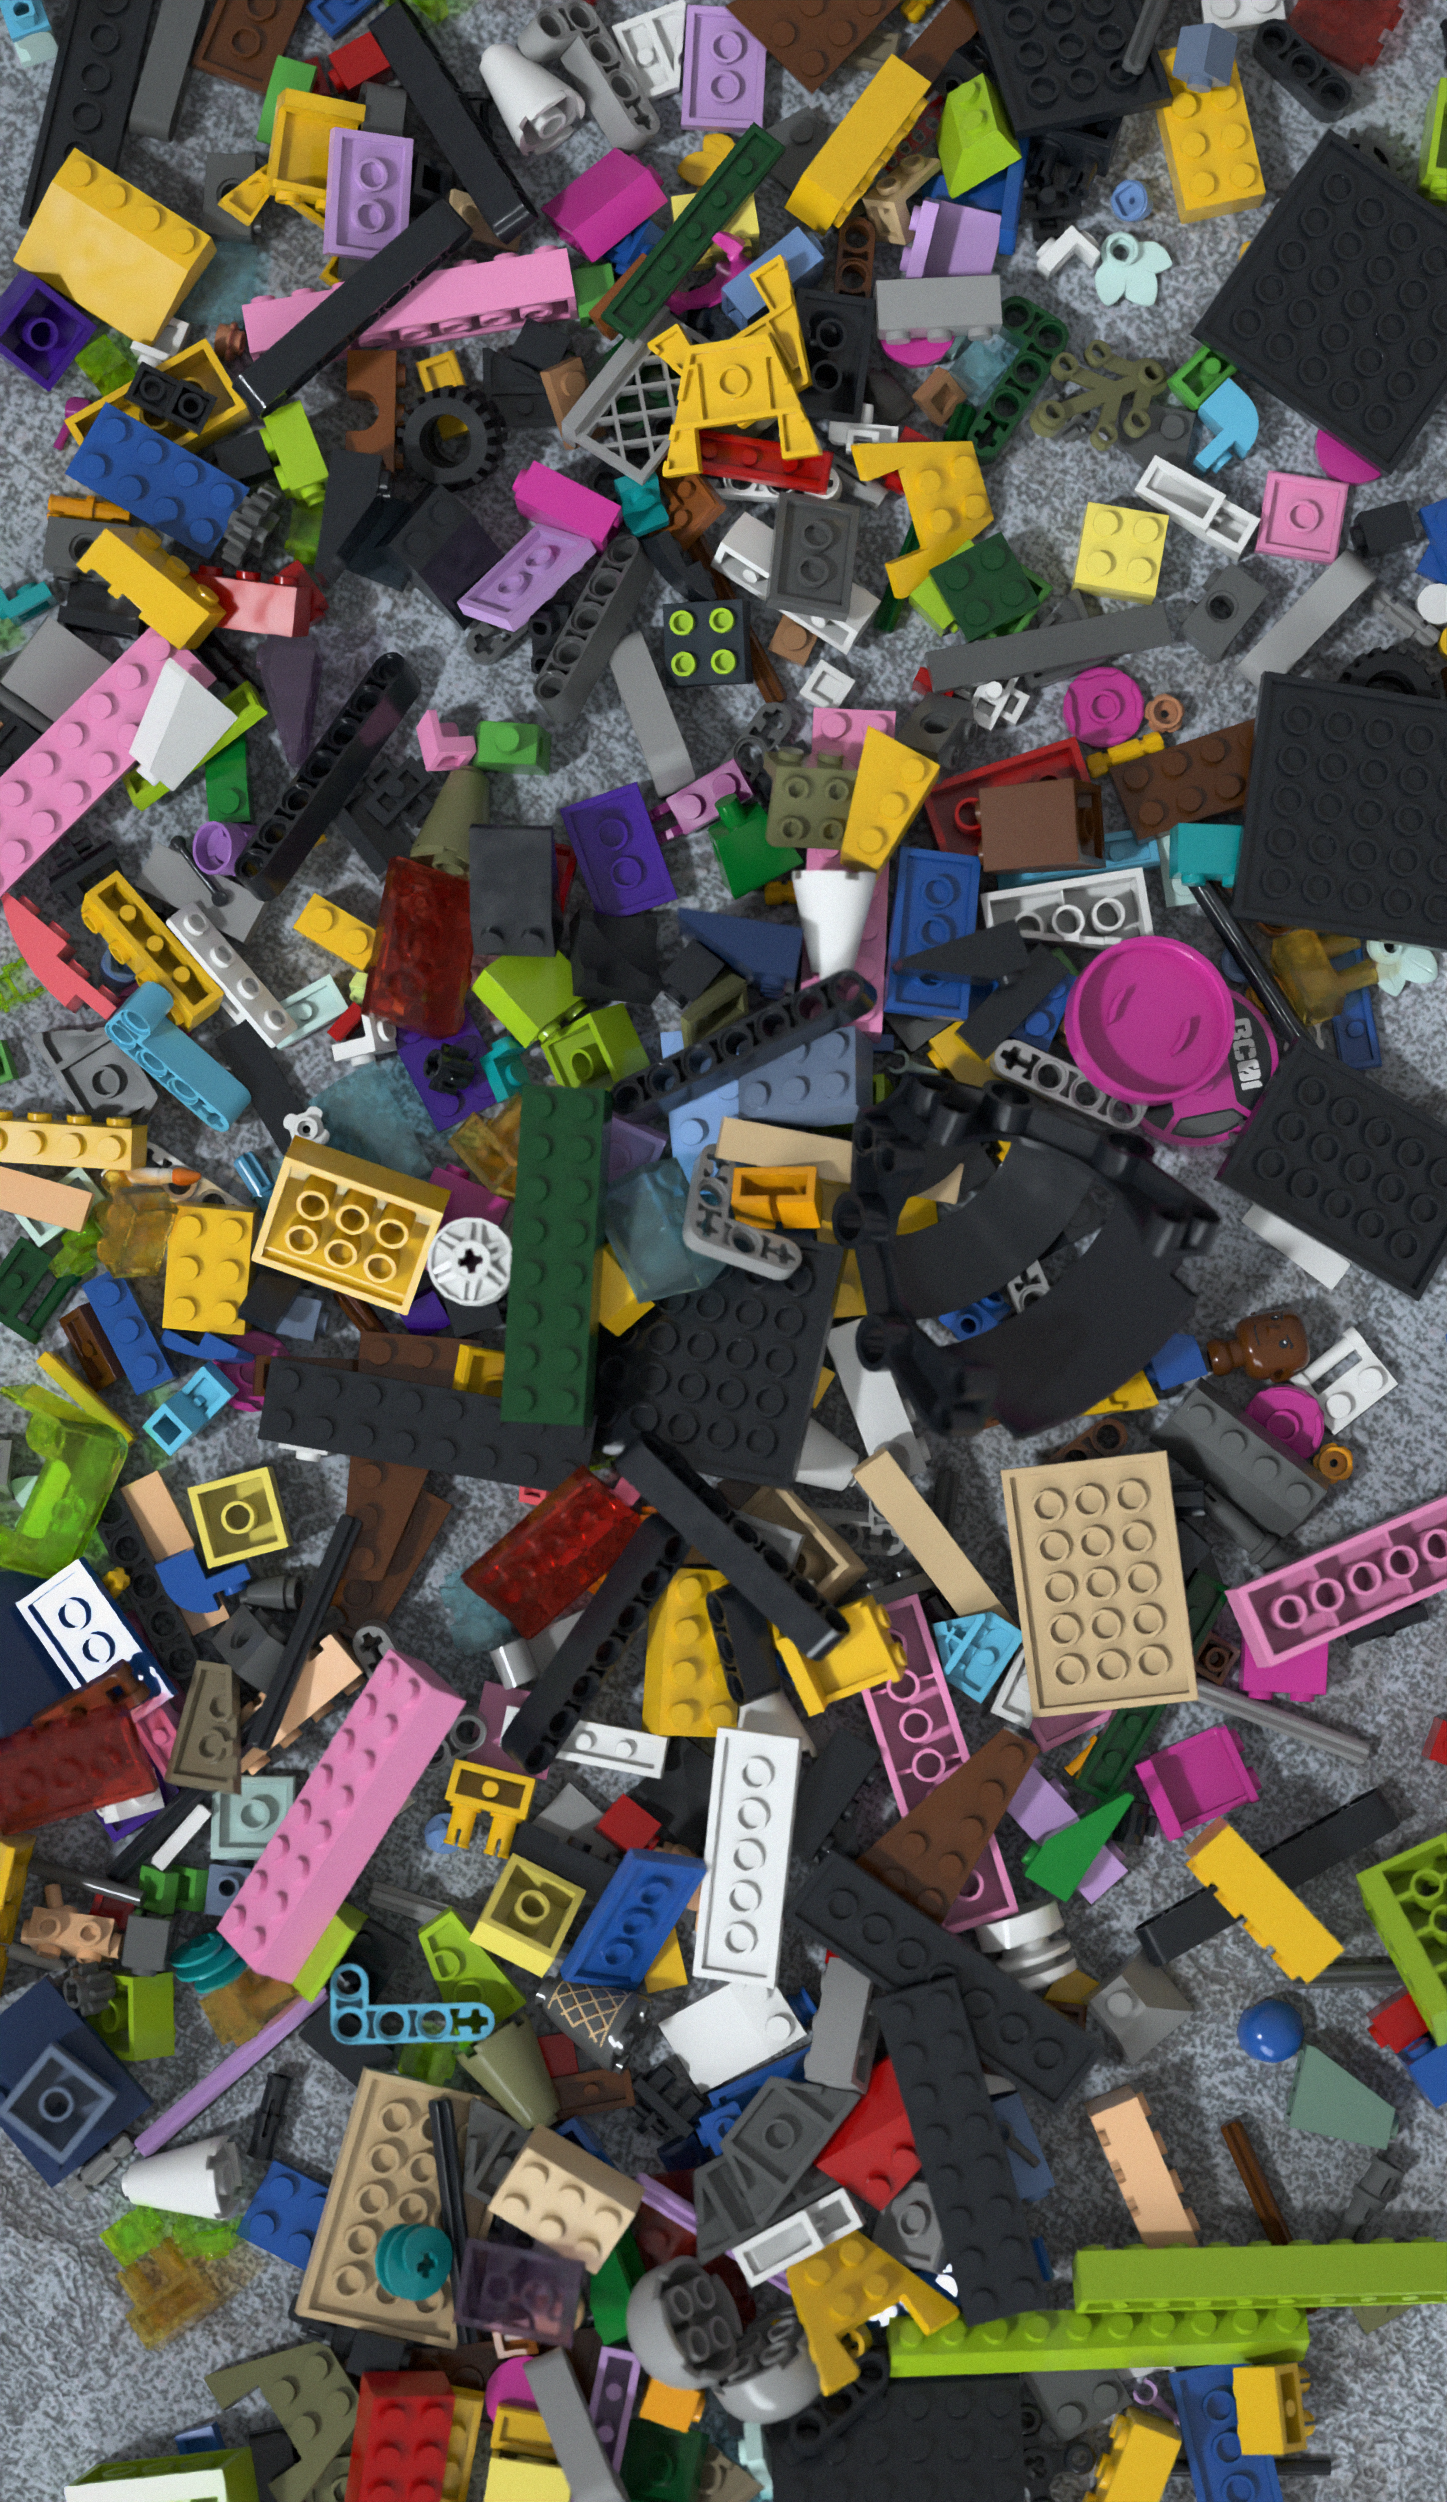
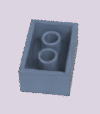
[738,1026,873,1130]

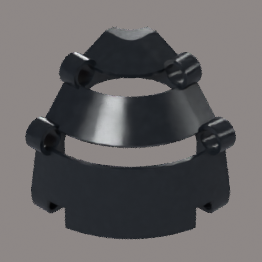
[832,1073,1222,1441]

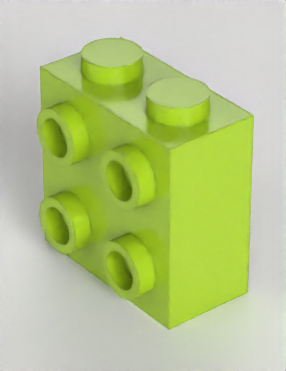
[259,400,329,510]
[471,950,588,1049]

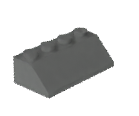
[1149,1377,1330,1542]

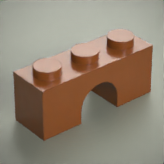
[345,350,407,481]

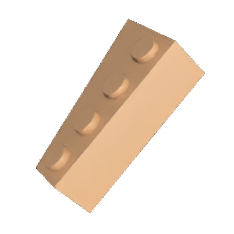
[240,1630,367,1776]
[1084,2084,1201,2249]

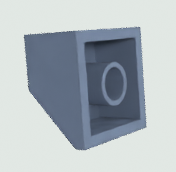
[0,2040,120,2165]

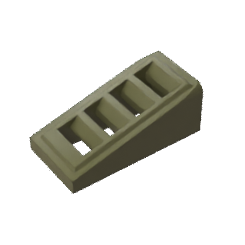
[680,970,749,1048]

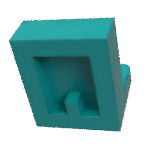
[614,471,670,538]
[0,581,59,628]
[479,1035,534,1103]

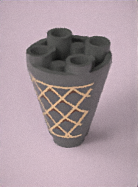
[535,1975,654,2076]

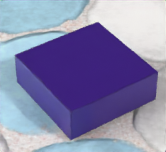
[399,1286,451,1336]

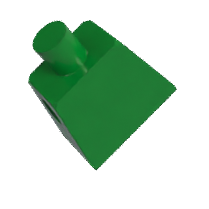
[707,793,803,900]

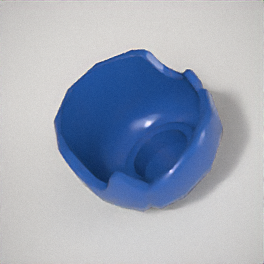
[1236,1999,1305,2063]

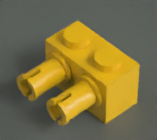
[443,1758,538,1860]
[1233,2363,1315,2455]

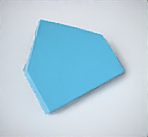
[933,1611,1023,1703]

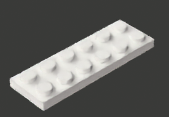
[693,1725,803,1988]

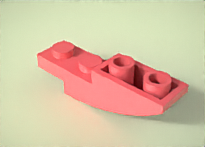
[1,892,121,1021]

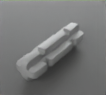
[1368,586,1441,651]
[65,2131,135,2201]

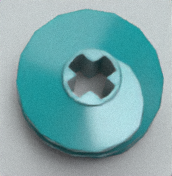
[170,1931,248,1994]
[375,2223,453,2301]

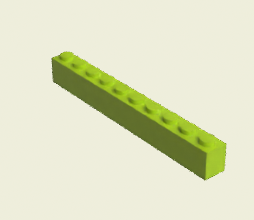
[1071,2237,1447,2313]
[886,2307,1310,2377]

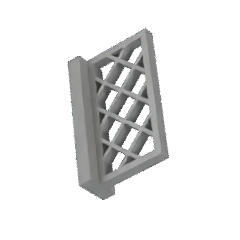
[562,305,712,486]

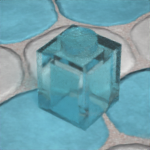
[949,341,1007,408]

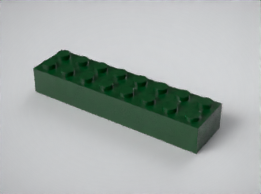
[500,1085,614,1427]

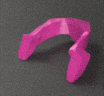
[665,231,753,315]

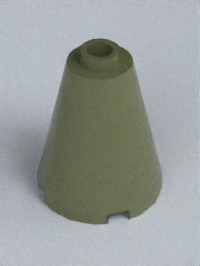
[409,766,490,885]
[455,2011,561,2130]

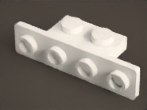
[166,902,298,1048]

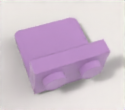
[899,196,1001,279]

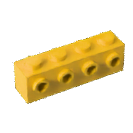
[81,870,225,1033]
[0,1109,148,1171]

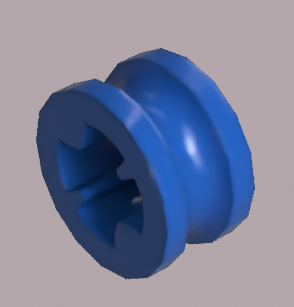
[786,1985,819,2028]

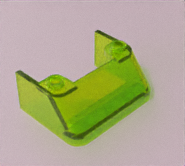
[0,1383,128,1580]

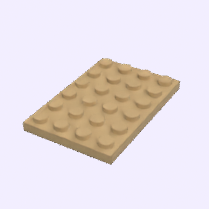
[1001,1450,1199,1718]
[295,2066,517,2350]

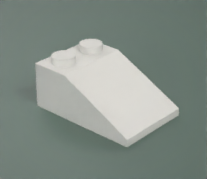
[657,1981,807,2094]

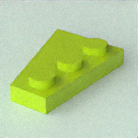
[418,1905,527,2051]

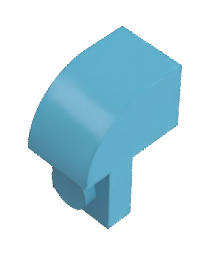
[1191,378,1259,478]
[142,1360,239,1456]

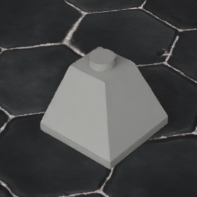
[1080,1947,1195,2065]

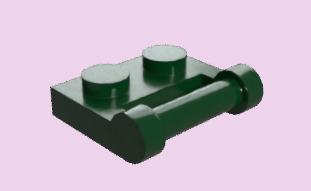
[0,1236,83,1346]

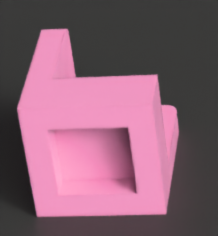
[416,709,477,771]

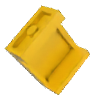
[264,88,366,213]
[775,1594,908,1717]

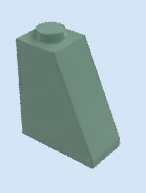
[1284,2039,1399,2150]

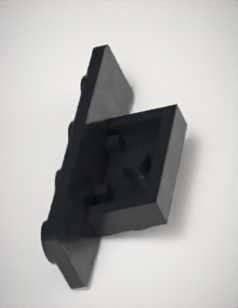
[509,1821,623,1903]

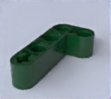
[966,296,1069,466]

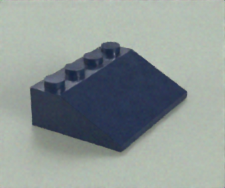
[677,907,804,1001]
[0,1565,75,1745]
[0,1974,155,2189]

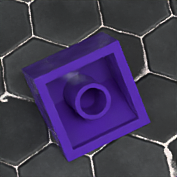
[0,270,97,392]

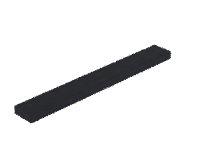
[214,1020,395,1321]

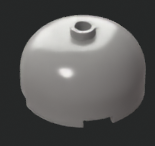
[626,2256,743,2390]
[710,2306,822,2424]

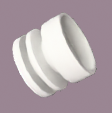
[427,1218,512,1307]
[974,1898,1078,1991]

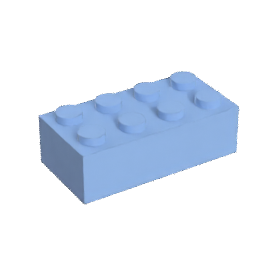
[660,1031,757,1199]

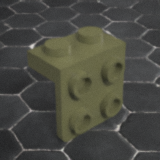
[763,747,858,850]

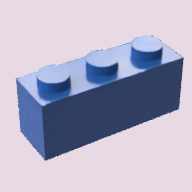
[81,1266,180,1396]

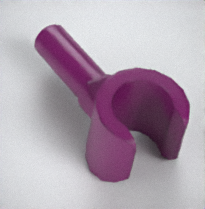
[53,396,93,451]

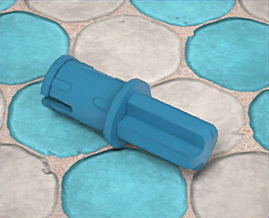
[234,1151,277,1215]

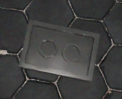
[765,491,860,622]

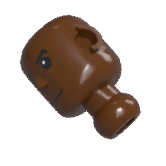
[1205,1308,1310,1383]

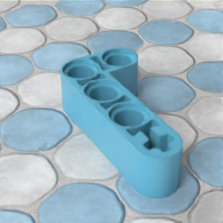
[104,981,252,1132]
[330,1963,495,2044]

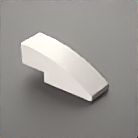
[1134,455,1261,562]
[731,2186,866,2288]

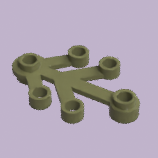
[1029,340,1168,451]

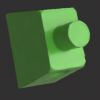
[472,721,552,776]

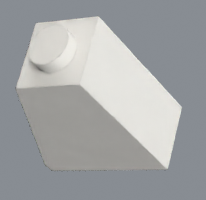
[129,657,238,791]

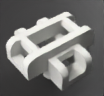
[829,404,899,456]
[954,677,1030,733]

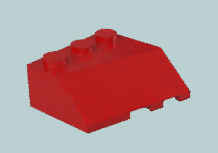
[813,2055,922,2212]

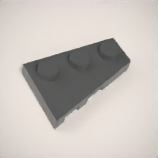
[765,105,867,234]

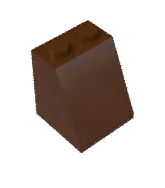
[975,778,1106,875]

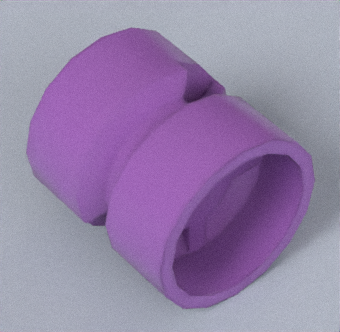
[192,821,260,876]

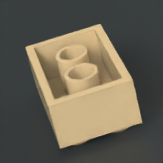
[487,2123,646,2275]

